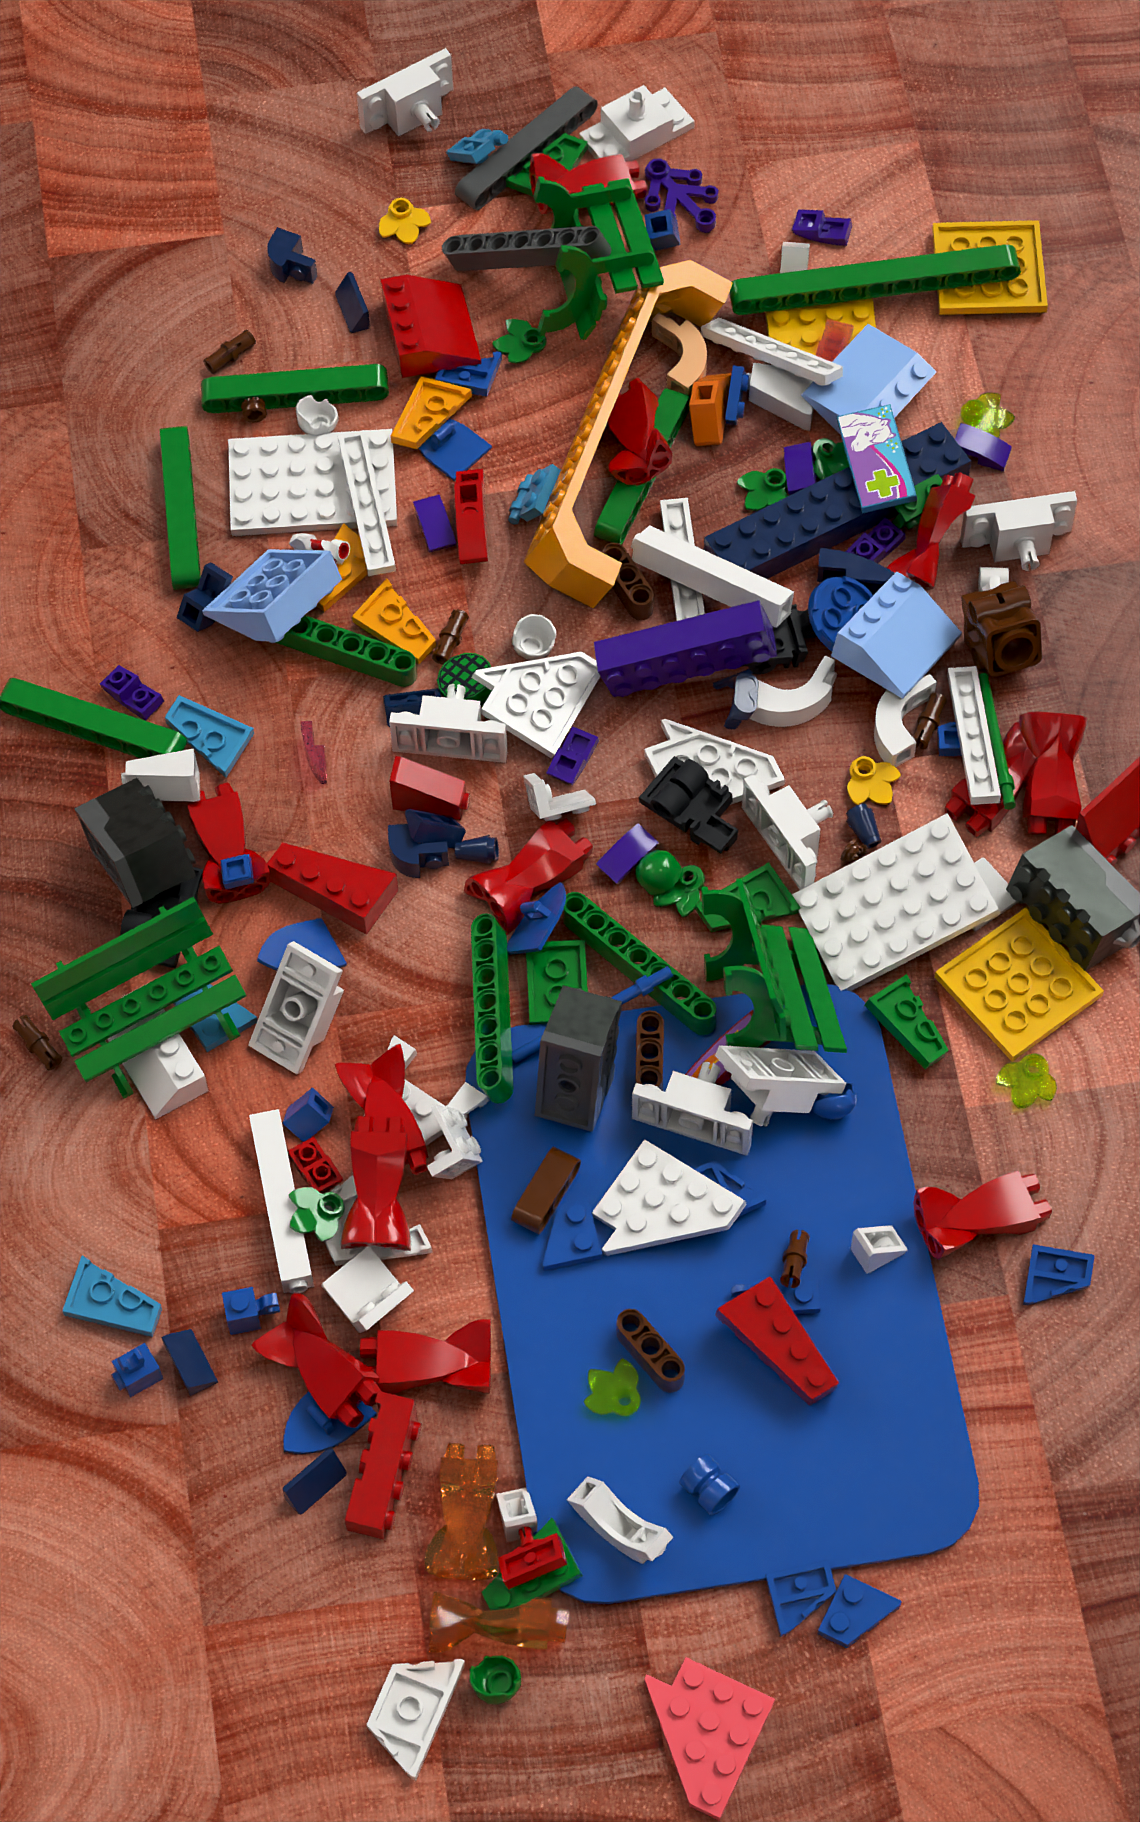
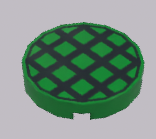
[437,653,491,701]

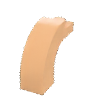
[652,313,707,396]

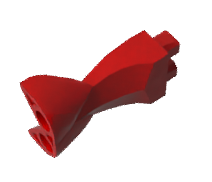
[529,153,647,214]
[607,378,673,485]
[887,472,976,590]
[1019,712,1088,835]
[945,722,1036,837]
[187,782,270,904]
[464,818,593,935]
[335,1044,429,1175]
[341,1116,411,1251]
[913,1170,1052,1259]
[251,1292,381,1428]
[360,1319,491,1394]

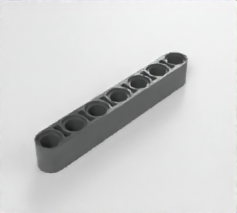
[455,86,598,210]
[441,226,611,271]

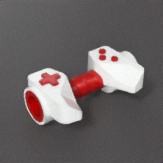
[289,533,350,565]

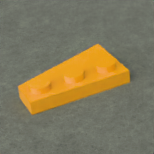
[391,376,472,449]
[317,523,368,612]
[352,579,436,665]

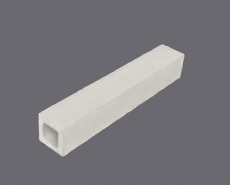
[631,525,794,628]
[249,1109,314,1293]

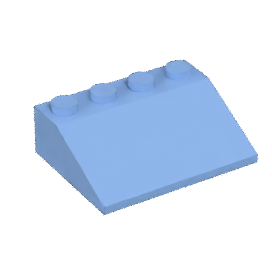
[801,324,936,434]
[202,549,342,643]
[831,571,962,699]

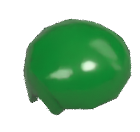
[635,850,682,895]
[469,1655,522,1705]

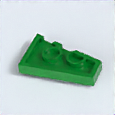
[506,133,588,197]
[695,862,801,932]
[865,974,949,1070]
[481,1518,583,1623]

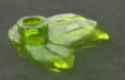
[960,393,1015,438]
[996,1053,1057,1109]
[584,1358,641,1416]

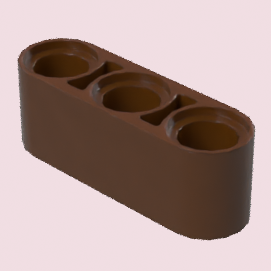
[602,543,654,620]
[635,1010,664,1091]
[511,1147,581,1235]
[616,1309,685,1393]

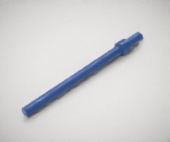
[512,966,673,1064]

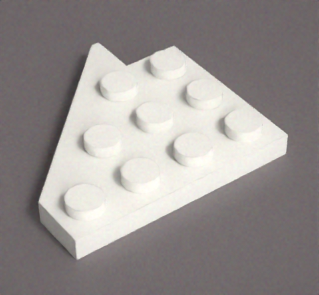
[471,652,600,759]
[644,719,785,805]
[592,1139,746,1256]

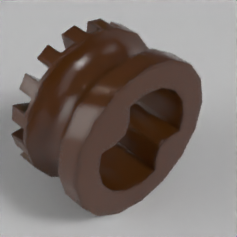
[241,397,267,423]
[840,838,868,864]

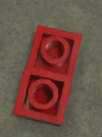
[288,1136,344,1193]

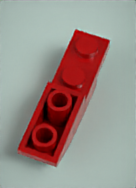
[454,469,488,565]

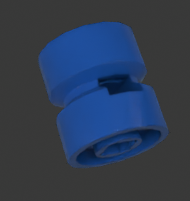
[679,1454,740,1516]

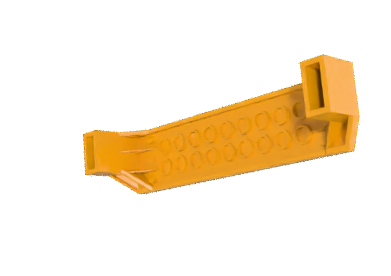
[524,260,733,608]

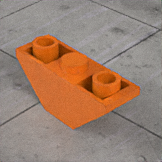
[689,373,732,446]

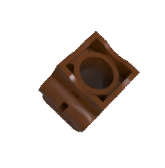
[961,581,1042,677]

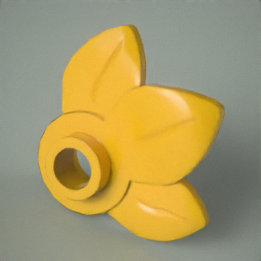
[379,198,431,244]
[847,756,901,805]

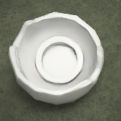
[296,395,339,435]
[512,614,557,660]

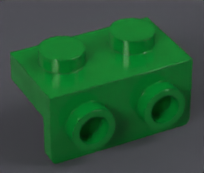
[892,474,942,530]

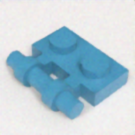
[446,129,509,164]
[508,464,561,525]

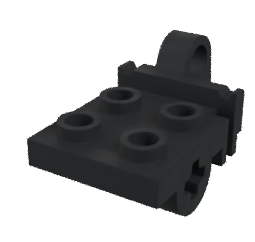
[741,604,817,675]
[639,756,738,854]
[120,867,203,969]

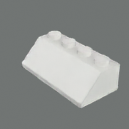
[107,983,209,1119]

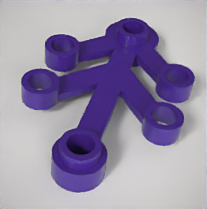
[645,158,718,233]

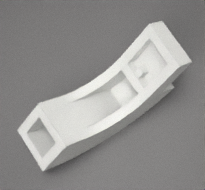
[749,656,837,727]
[874,674,937,767]
[567,1476,673,1564]

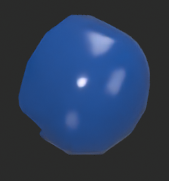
[812,1083,857,1120]

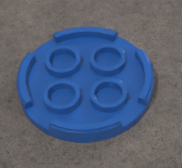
[808,576,873,651]

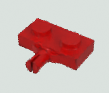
[498,1526,568,1589]

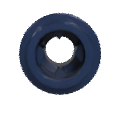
[846,804,881,849]
[455,835,499,864]

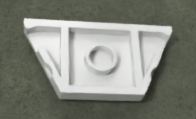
[366,1659,465,1781]

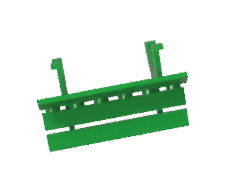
[533,176,664,340]
[701,878,847,1053]
[31,896,247,1099]

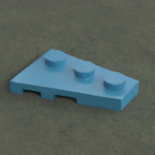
[165,695,254,778]
[173,984,258,1052]
[62,1255,162,1337]

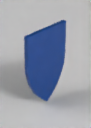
[418,419,492,481]
[507,882,566,955]
[257,918,347,971]
[284,1392,377,1454]

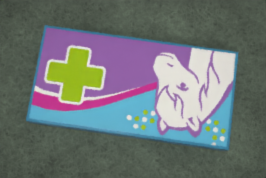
[836,404,917,513]

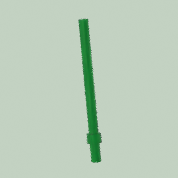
[978,673,1016,810]

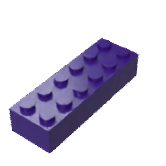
[594,600,777,697]

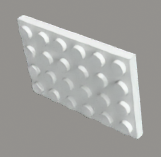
[228,429,398,536]
[792,813,1001,991]

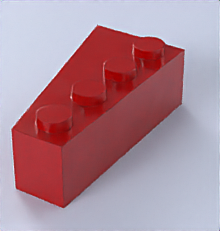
[267,842,399,935]
[715,1276,839,1406]
[345,1391,422,1540]

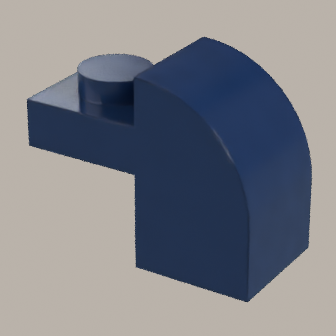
[267,227,317,284]
[177,562,233,632]
[388,824,449,878]

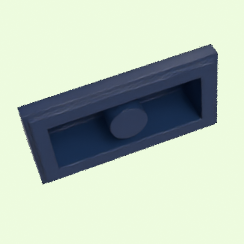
[335,272,370,333]
[383,688,441,727]
[405,809,466,849]
[162,1329,218,1396]
[282,1447,347,1515]

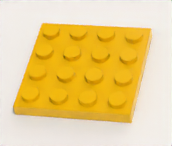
[932,220,1048,315]
[765,298,876,365]
[934,907,1104,1062]

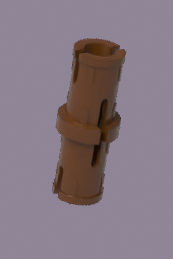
[203,329,256,374]
[432,609,469,665]
[913,693,947,749]
[12,1015,63,1070]
[780,1230,810,1288]

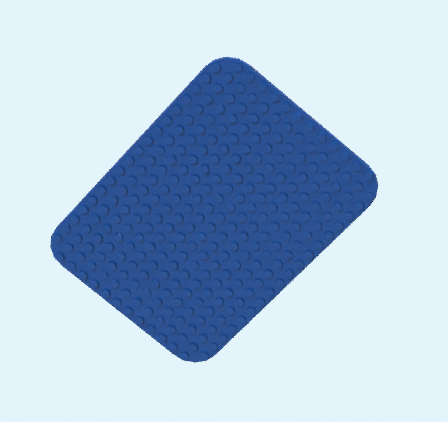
[465,984,979,1604]

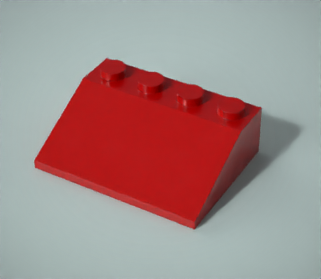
[380,274,482,378]
[1076,757,1140,866]

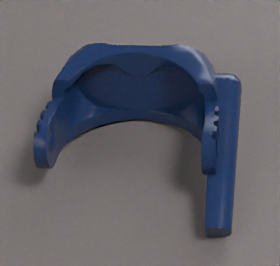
[713,669,759,729]

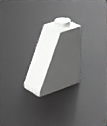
[746,363,814,431]
[121,749,200,802]

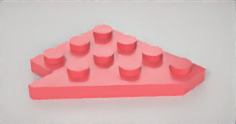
[644,1657,775,1821]

